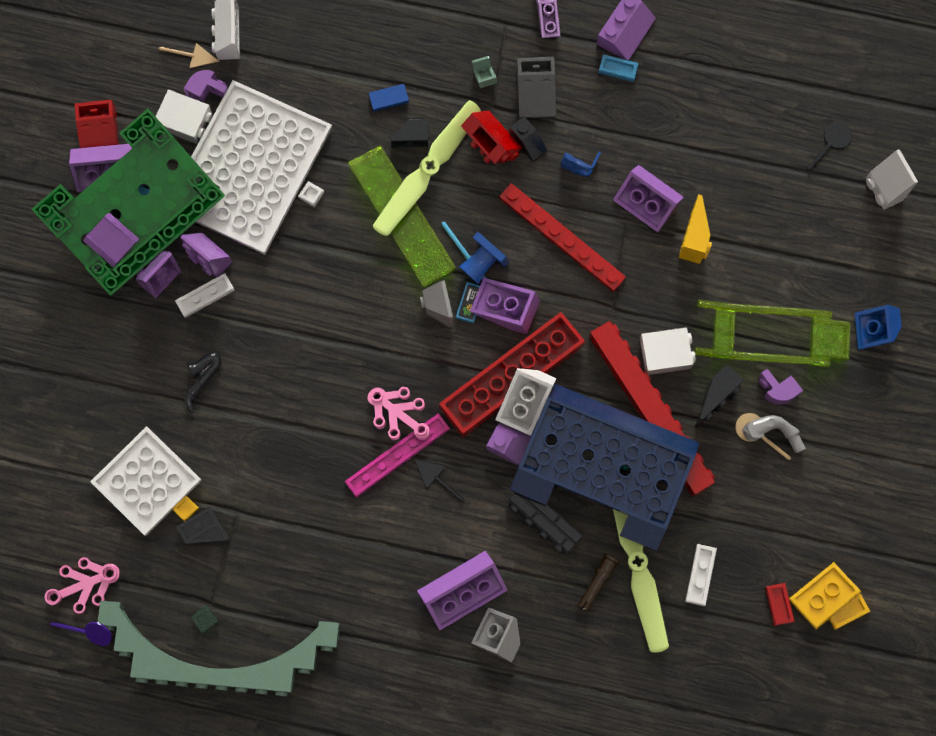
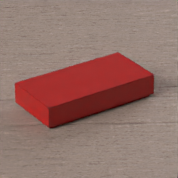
[765,583,795,626]

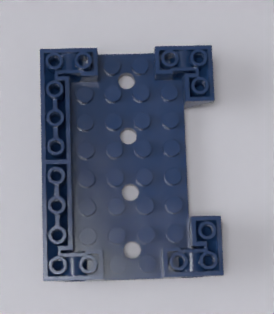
[510,383,699,551]

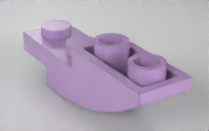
[536,0,560,38]

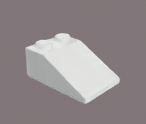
[866,150,918,210]

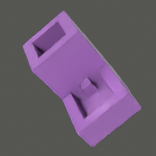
[184,70,228,102]
[758,369,803,405]

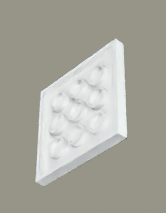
[90,426,202,536]

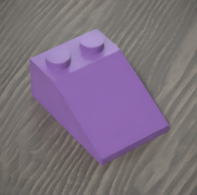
[136,251,181,299]
[470,278,540,334]

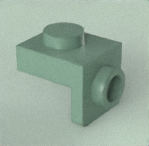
[472,56,497,88]

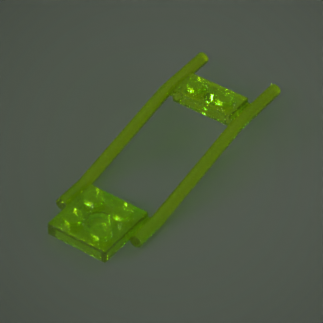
[694,299,850,367]

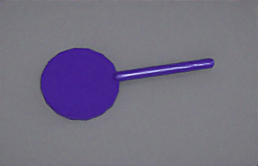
[50,622,112,646]

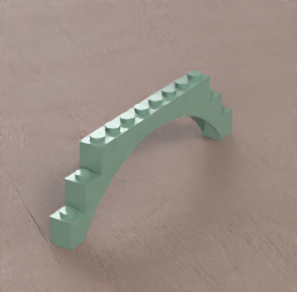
[98,601,340,696]

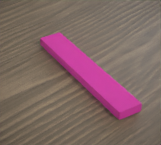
[345,413,450,498]

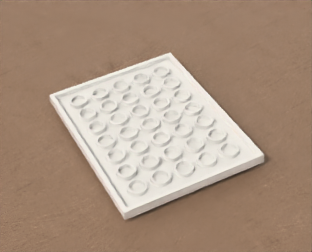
[191,80,332,255]

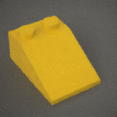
[678,194,712,264]

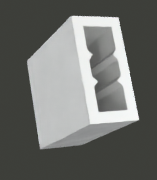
[156,90,212,144]
[640,328,696,375]

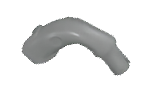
[742,415,806,454]

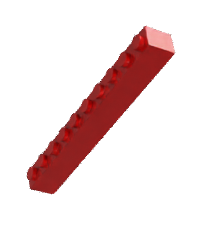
[589,321,715,497]

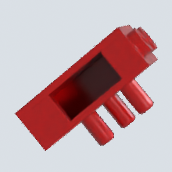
[461,110,523,164]

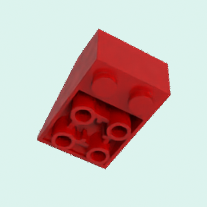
[75,100,119,148]

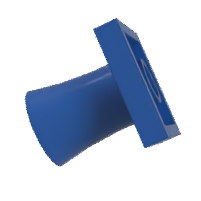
[459,232,510,284]

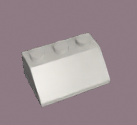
[212,0,240,60]
[495,368,556,436]

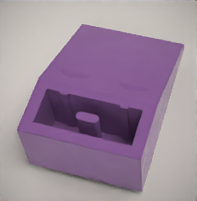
[181,233,232,278]

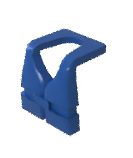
[560,151,601,177]

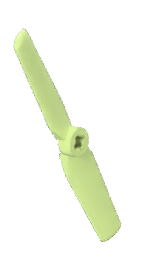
[373,100,481,236]
[613,509,669,653]

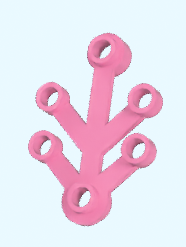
[368,387,430,440]
[45,557,120,614]

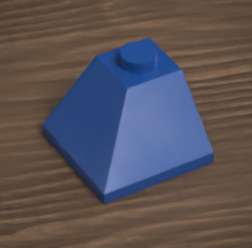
[855,305,902,350]

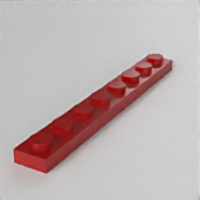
[499,183,626,292]

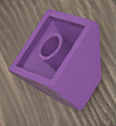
[486,422,533,466]

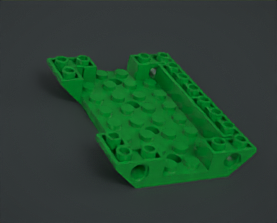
[31,108,225,296]

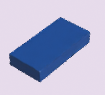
[369,84,409,112]

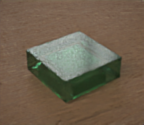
[191,605,219,633]

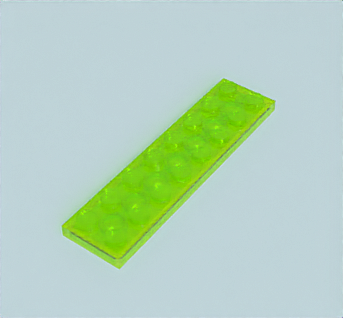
[348,145,456,288]

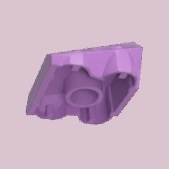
[83,213,139,267]

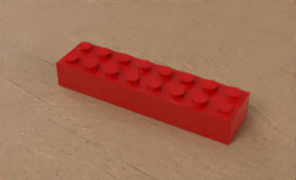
[439,312,585,438]

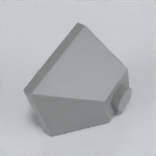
[420,280,453,327]
[471,608,520,662]

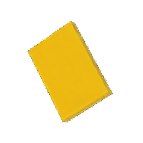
[789,562,861,630]

